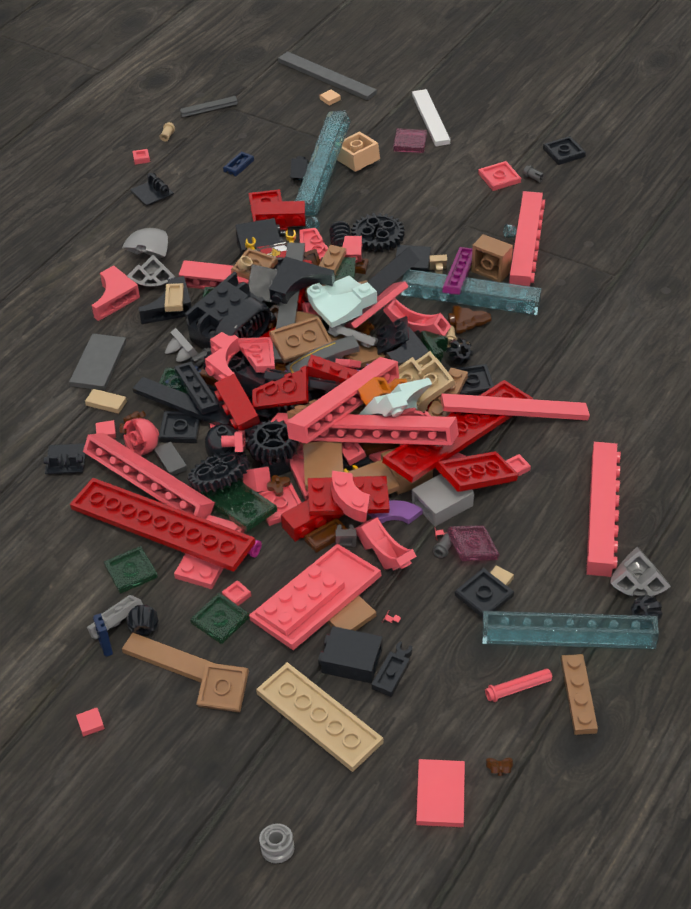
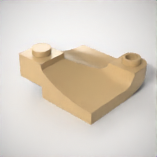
[398,351,456,412]

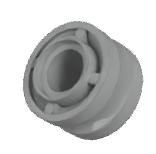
[259,824,294,863]

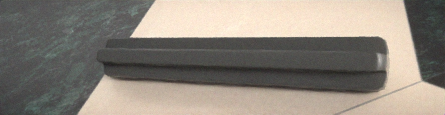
[180,96,238,117]

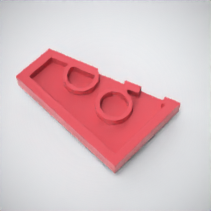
[300,228,328,262]
[239,337,275,373]

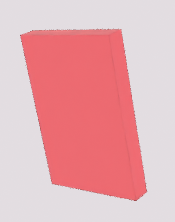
[416,759,465,827]

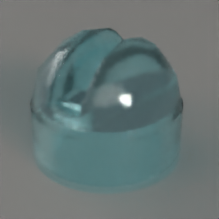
[306,216,320,229]
[503,224,517,238]

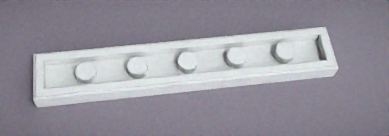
[412,89,450,146]

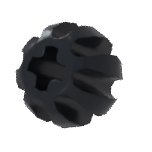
[446,338,473,365]
[631,595,663,627]
[127,605,159,636]

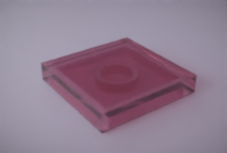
[393,128,427,153]
[447,525,500,561]

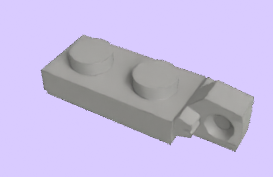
[328,325,378,348]
[87,595,143,639]

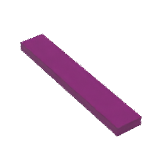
[442,247,472,295]

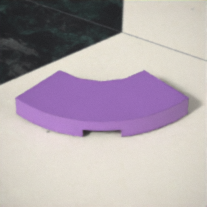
[368,500,423,524]

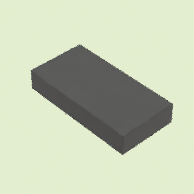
[154,442,187,476]

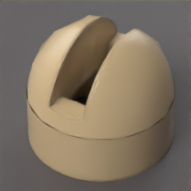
[238,256,253,271]

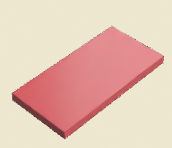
[249,544,382,650]

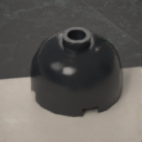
[205,424,238,457]

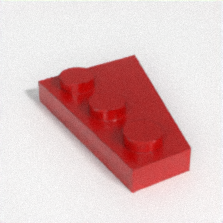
[252,365,309,410]

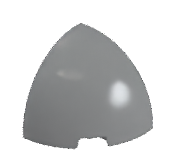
[122,228,168,259]
[127,255,175,286]
[611,547,671,596]

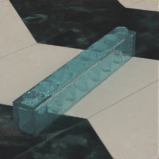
[295,110,350,215]
[401,270,542,315]
[482,611,659,649]

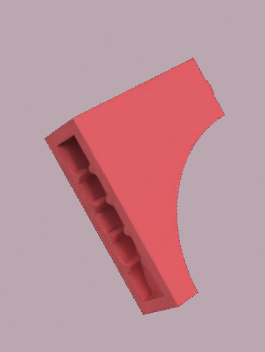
[92,266,140,321]

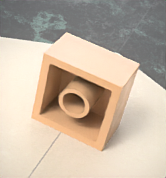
[335,132,380,172]

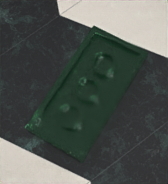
[199,479,278,532]

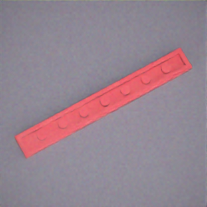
[440,393,590,420]

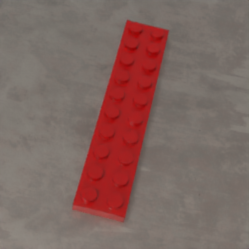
[382,380,533,483]
[70,478,256,572]

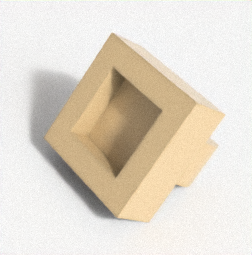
[429,254,447,275]

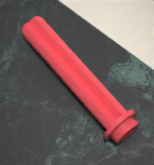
[485,669,552,702]

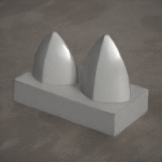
[165,328,198,362]

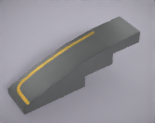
[286,335,360,373]

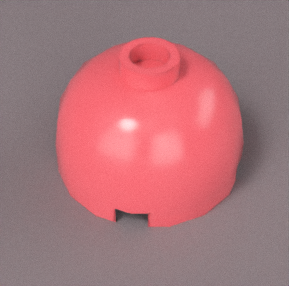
[123,418,159,456]

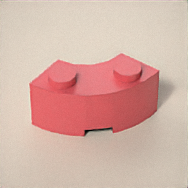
[331,471,370,523]

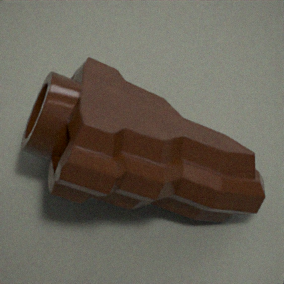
[448,306,491,334]

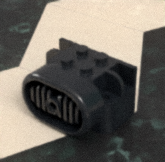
[185,272,271,349]

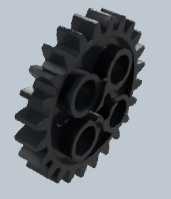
[351,213,405,252]
[188,450,250,493]

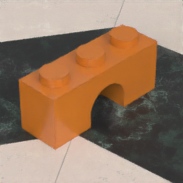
[358,377,407,406]

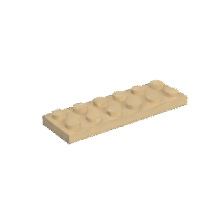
[256,662,383,772]

